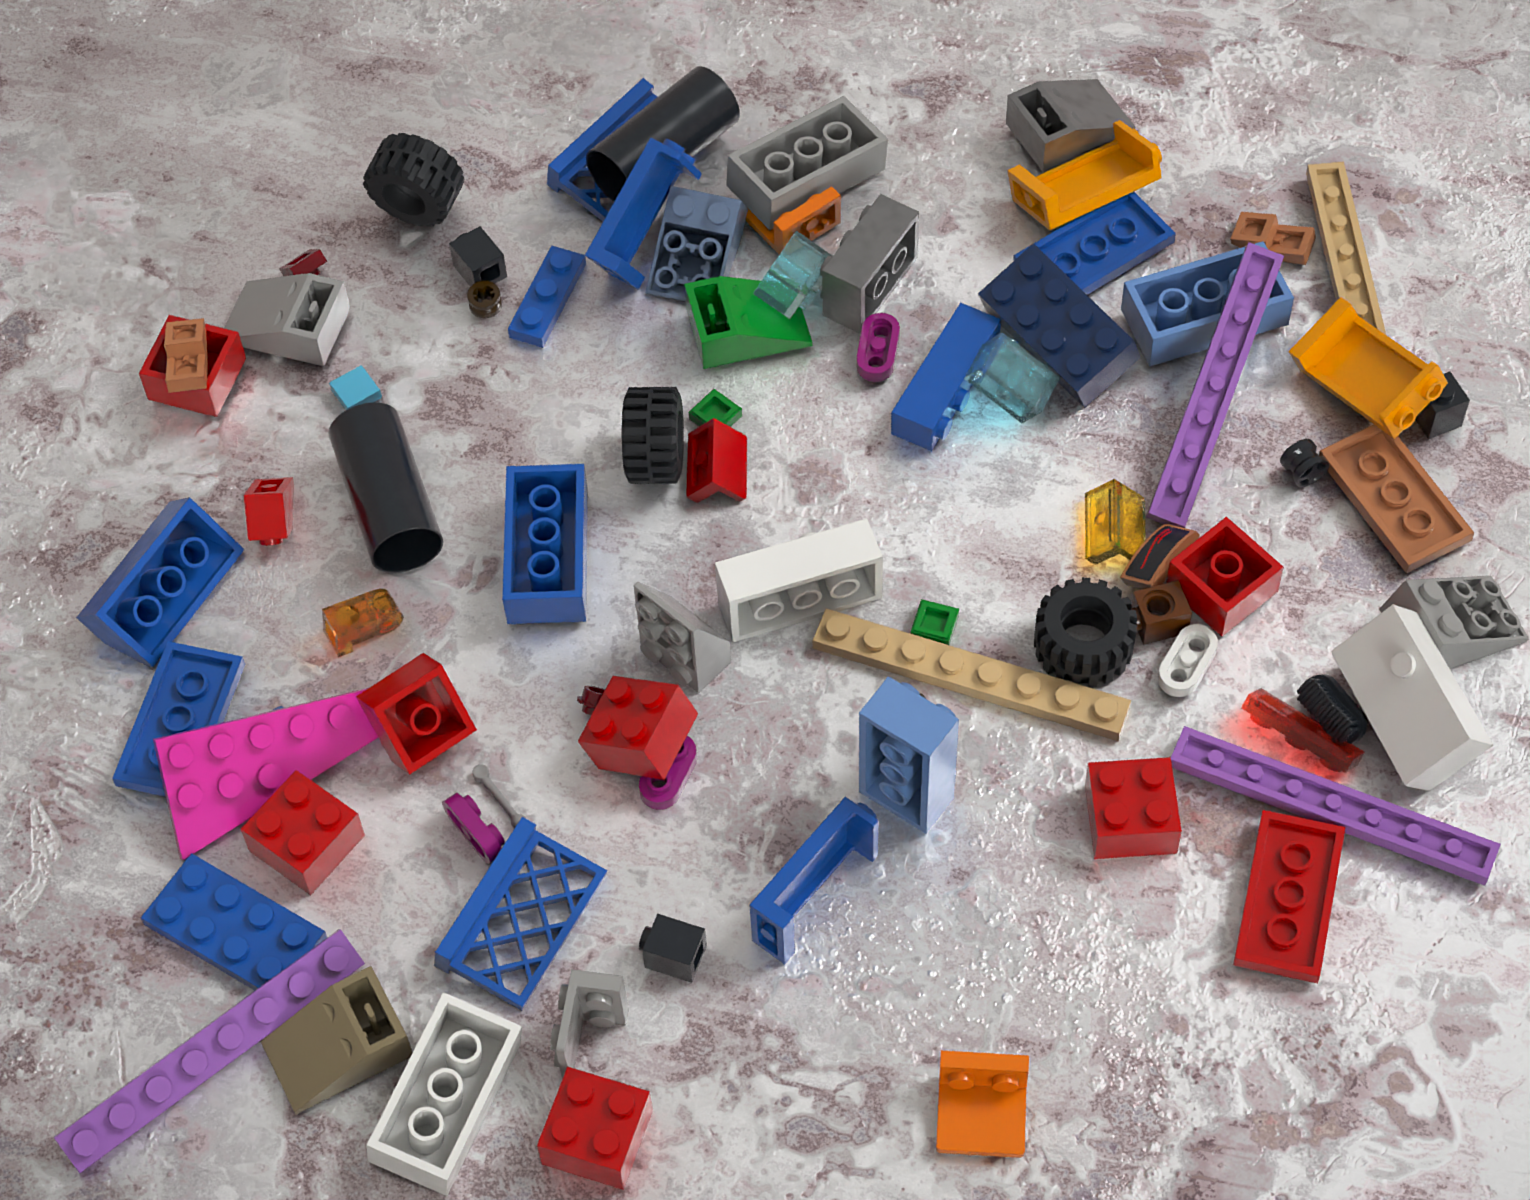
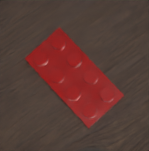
[1233,810,1346,984]

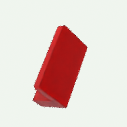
[686,418,747,503]

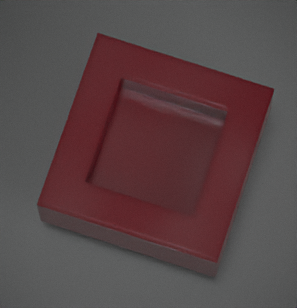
[279,249,327,276]

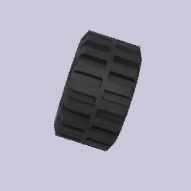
[363,133,464,227]
[621,387,684,484]
[1034,577,1137,688]

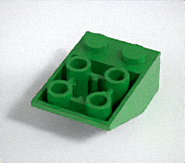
[684,276,813,369]

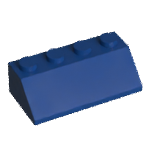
[76,497,245,667]

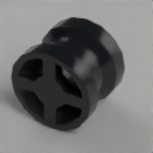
[1280,438,1330,487]

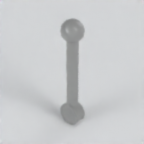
[472,765,526,828]

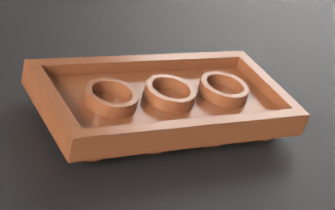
[1319,424,1475,574]

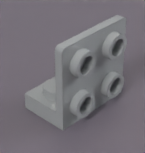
[550,969,629,1079]

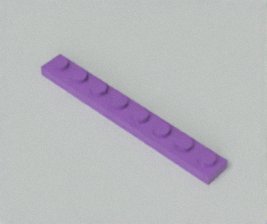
[1146,242,1284,528]
[1171,726,1501,886]
[54,929,365,1173]

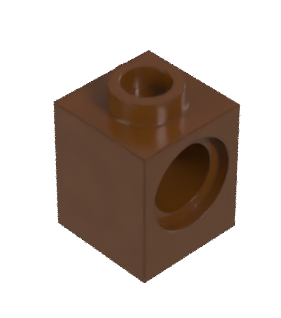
[1131,580,1192,645]

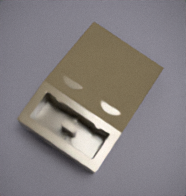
[260,966,413,1115]

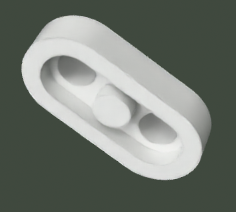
[1158,624,1218,697]

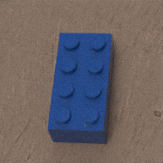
[502,464,588,624]

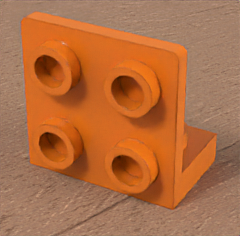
[746,186,841,259]
[936,1050,1029,1158]

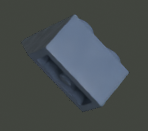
[645,186,748,302]

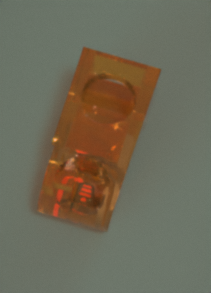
[322,588,404,658]

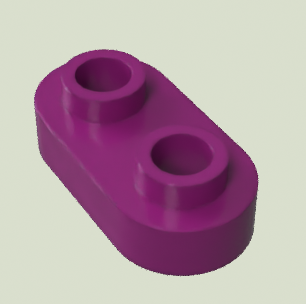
[857,313,900,382]
[639,736,697,810]
[442,792,505,864]

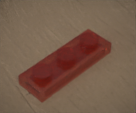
[1241,688,1365,773]

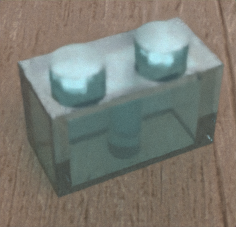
[753,231,833,319]
[964,332,1060,423]

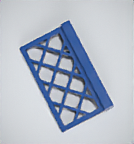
[547,78,657,221]
[434,817,608,1011]

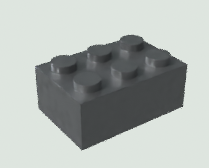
[820,194,919,334]

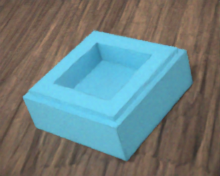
[329,365,382,410]

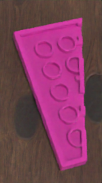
[153,687,378,861]

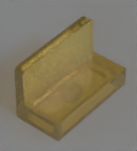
[1085,479,1146,565]

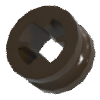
[467,281,502,318]

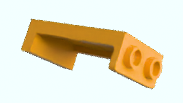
[1007,120,1162,230]
[1288,297,1448,439]

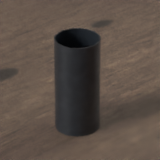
[586,66,740,202]
[328,402,443,573]

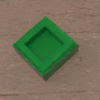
[688,389,742,427]
[910,599,959,645]

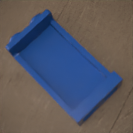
[585,137,702,290]
[749,796,879,965]

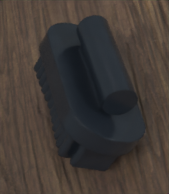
[1297,674,1367,745]

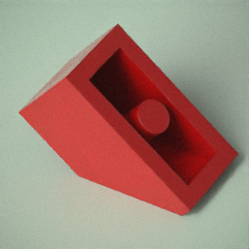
[244,477,294,546]

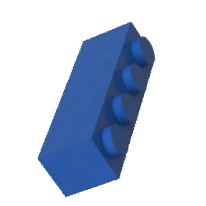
[891,302,1004,451]

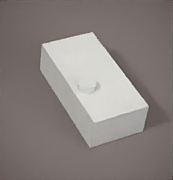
[715,518,883,643]
[1331,604,1493,791]
[366,992,522,1196]

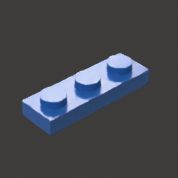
[508,245,586,348]

